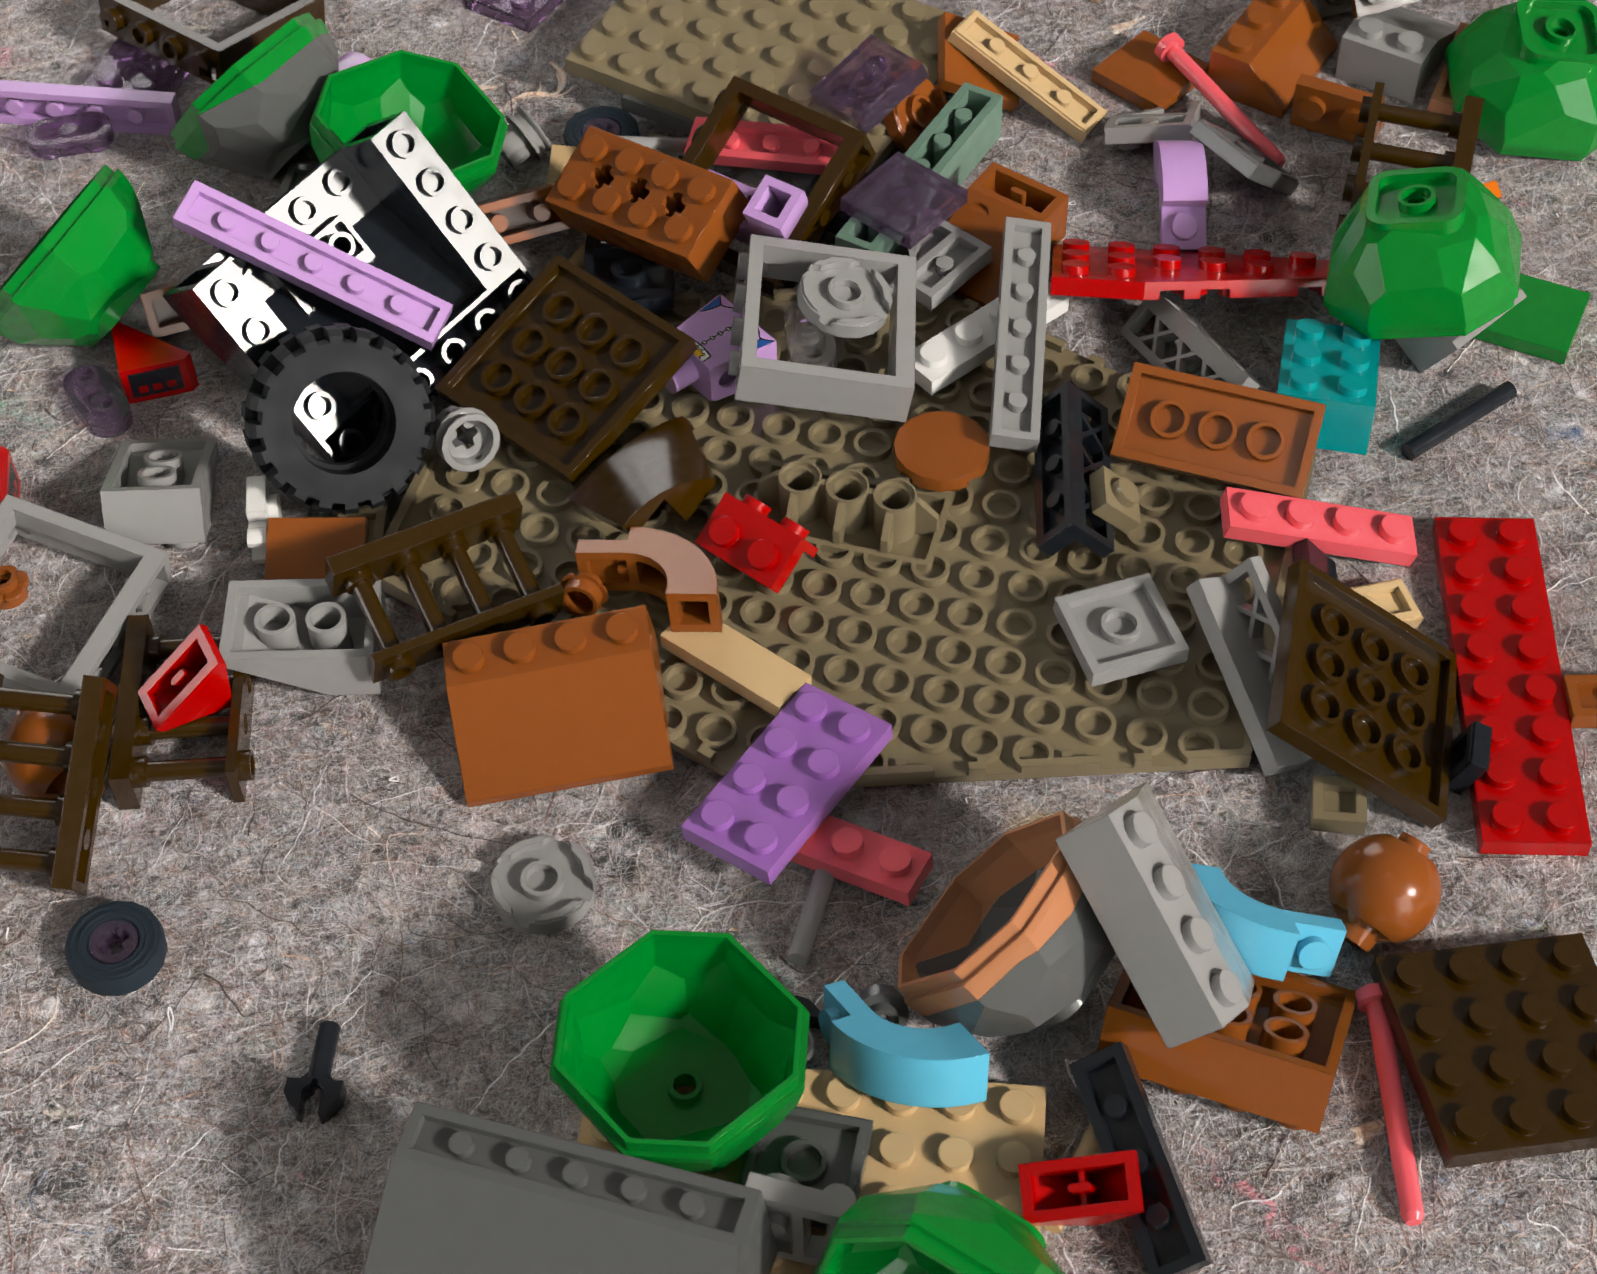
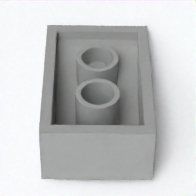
[1335,7,1458,104]
[100,437,218,549]
[219,578,389,695]

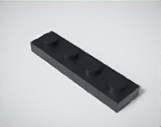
[1069,1041,1213,1274]

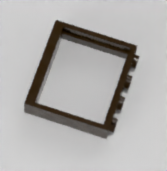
[99,0,325,84]
[681,76,876,296]

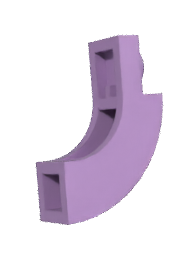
[1153,140,1208,252]
[708,169,808,244]

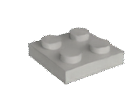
[1053,573,1189,687]

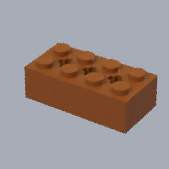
[545,125,749,284]

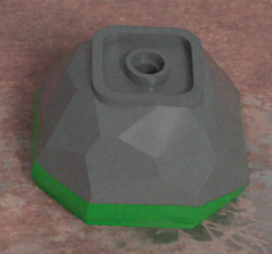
[169,12,339,183]

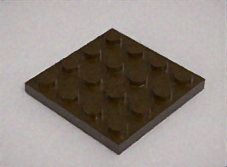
[434,254,698,487]
[1266,558,1458,829]
[1369,933,1597,1169]

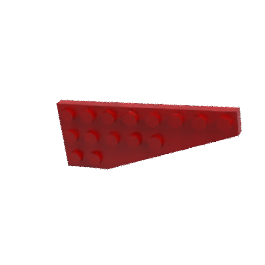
[1050,238,1329,300]

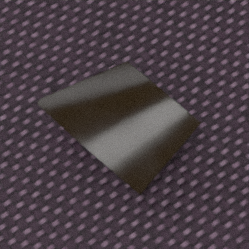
[569,416,717,535]

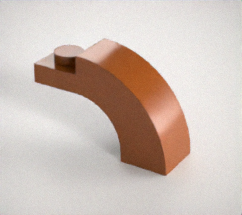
[575,527,723,632]

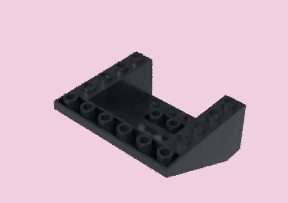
[162,111,534,463]

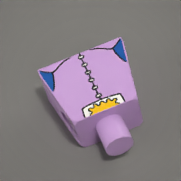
[665,294,777,401]

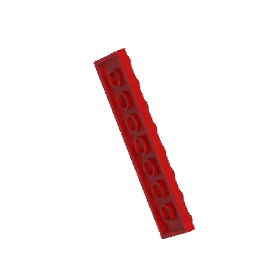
[1432,517,1592,856]

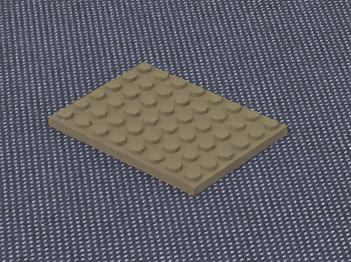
[565,0,961,182]

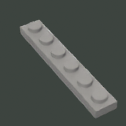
[988,216,1052,452]

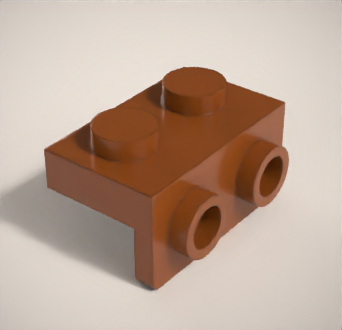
[1290,73,1384,143]

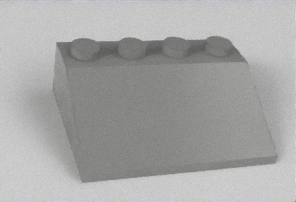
[1055,782,1255,1049]

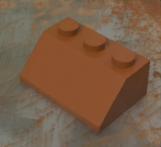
[1208,0,1338,119]

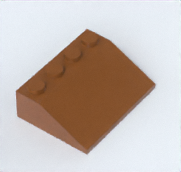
[442,605,674,807]
[1096,969,1357,1134]

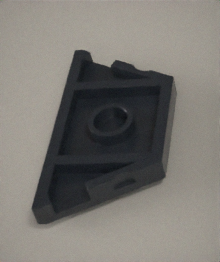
[583,234,676,314]

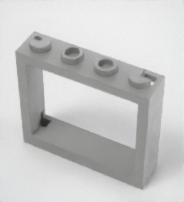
[728,234,917,422]
[0,494,172,694]

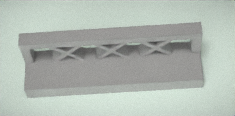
[1119,293,1270,392]
[1186,556,1316,776]

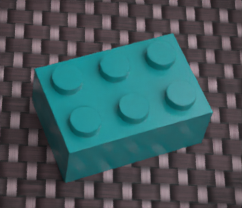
[1276,318,1381,455]

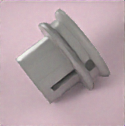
[500,105,552,169]
[433,406,500,472]

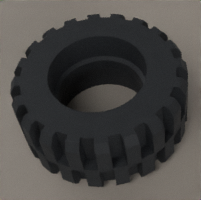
[241,323,436,515]

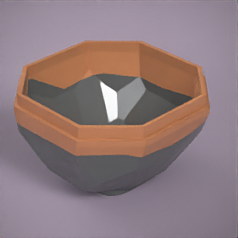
[898,811,1116,1037]

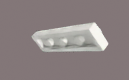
[915,282,1069,395]

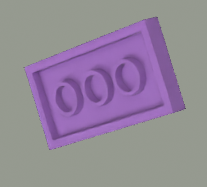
[681,683,893,885]

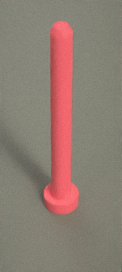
[1154,32,1285,167]
[1355,983,1425,1226]

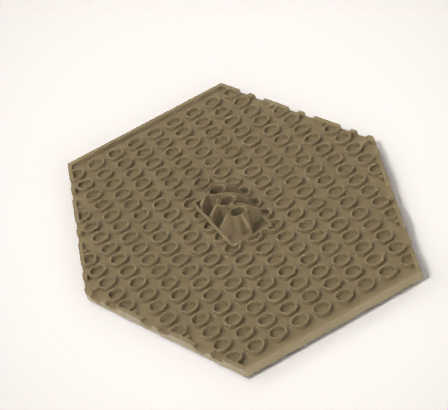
[381,288,1316,788]

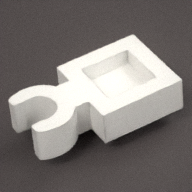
[246,475,282,565]

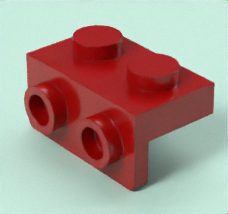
[695,492,819,594]

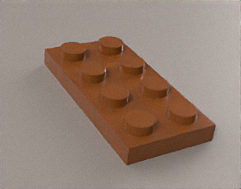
[1110,362,1326,499]

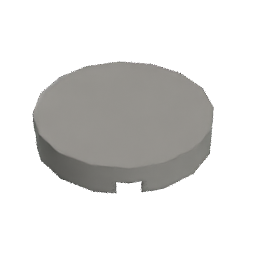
[796,257,893,338]
[488,835,597,935]

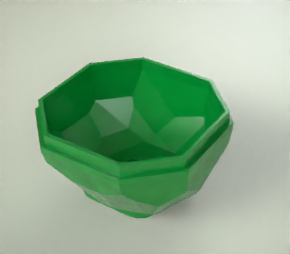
[1445,0,1597,161]
[309,50,508,195]
[0,165,161,348]
[1323,166,1522,340]
[549,930,810,1175]
[813,1181,1065,1274]

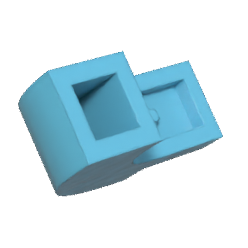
[1191,863,1347,981]
[819,980,990,1108]

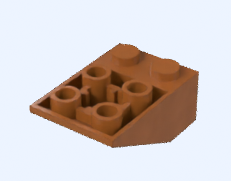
[948,162,1069,307]

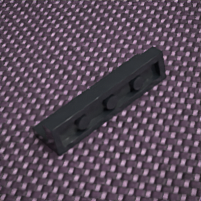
[1034,381,1115,558]

